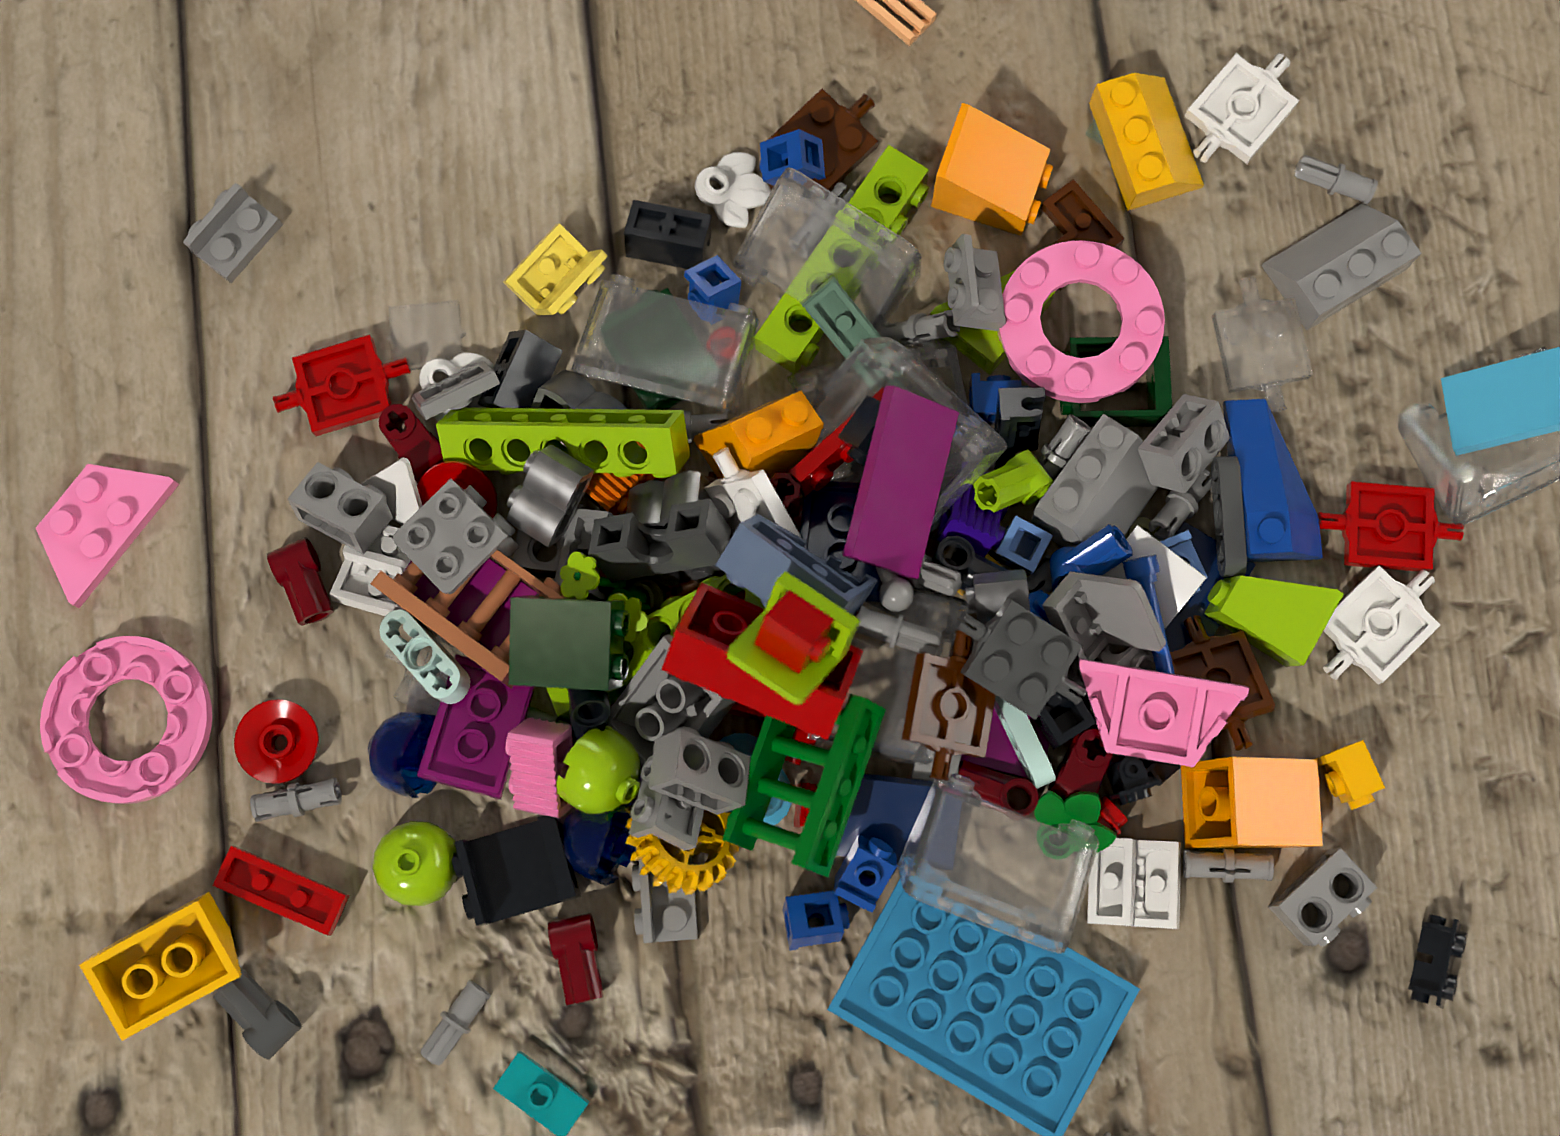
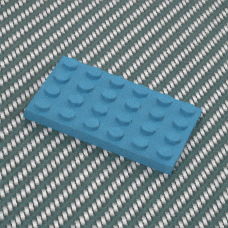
[827,857,1140,1136]

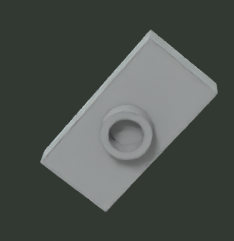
[411,361,500,420]

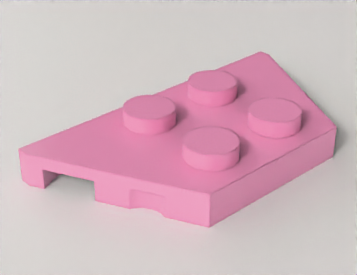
[36,464,179,608]
[1078,658,1249,767]

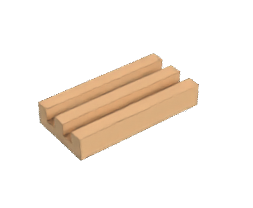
[856,0,936,46]

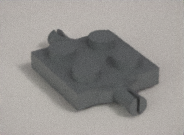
[955,598,1086,720]

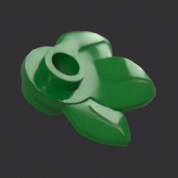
[1034,791,1117,859]

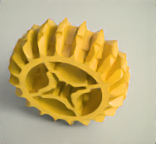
[625,810,740,895]

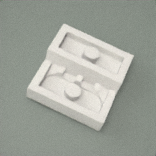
[329,525,411,616]
[1102,525,1207,629]
[1087,838,1181,929]

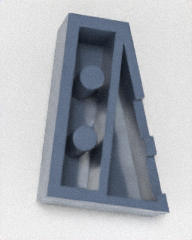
[716,514,878,616]

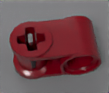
[379,404,444,483]
[1047,729,1113,800]

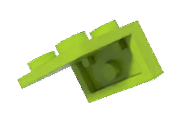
[727,571,861,704]

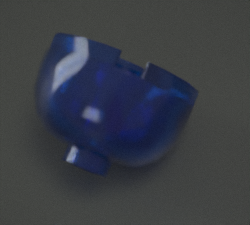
[368,712,437,798]
[562,803,636,886]

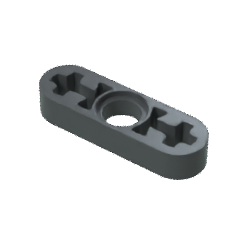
[1211,456,1247,577]

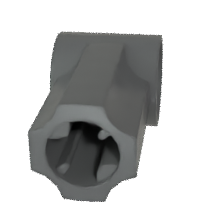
[213,970,302,1060]

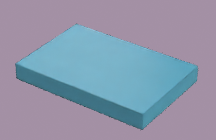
[1441,347,1560,456]

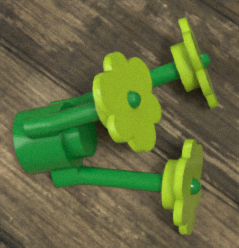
[560,552,651,642]

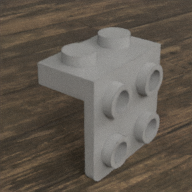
[393,479,520,594]
[1042,571,1166,670]

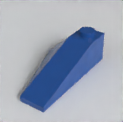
[1223,399,1323,563]

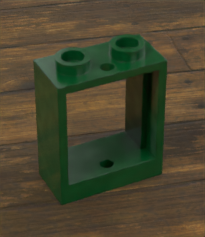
[1060,336,1173,428]

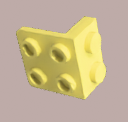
[503,223,608,316]

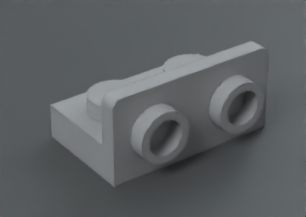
[184,183,283,283]
[944,234,1006,331]
[629,755,704,851]
[632,855,699,943]

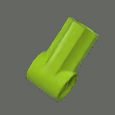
[973,450,1054,512]

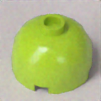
[556,726,641,814]
[372,821,458,906]

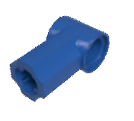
[1049,525,1133,591]

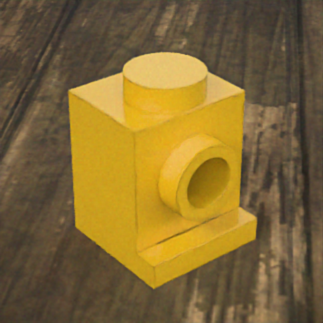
[1315,740,1385,810]

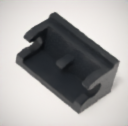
[624,200,712,269]
[477,330,563,408]
[992,387,1046,470]

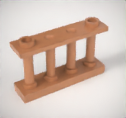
[370,550,565,689]

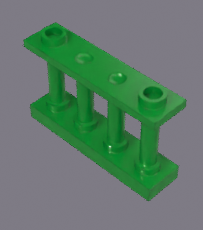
[722,693,886,877]

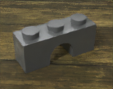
[588,498,731,582]

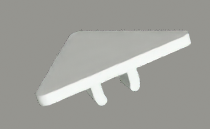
[360,457,423,526]

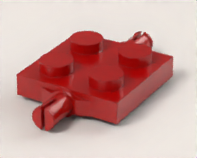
[273,334,411,436]
[1318,481,1464,572]

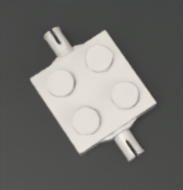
[1184,53,1299,164]
[705,447,801,537]
[1323,566,1441,684]

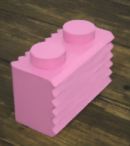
[505,717,573,818]

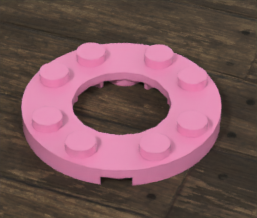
[998,240,1165,403]
[40,636,212,804]

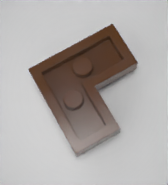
[1041,179,1125,291]

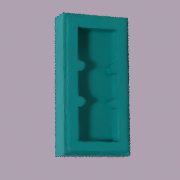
[493,1051,590,1136]

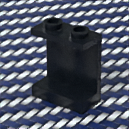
[452,815,581,926]

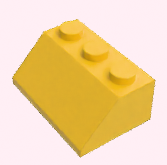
[1089,72,1204,211]
[79,892,242,1041]

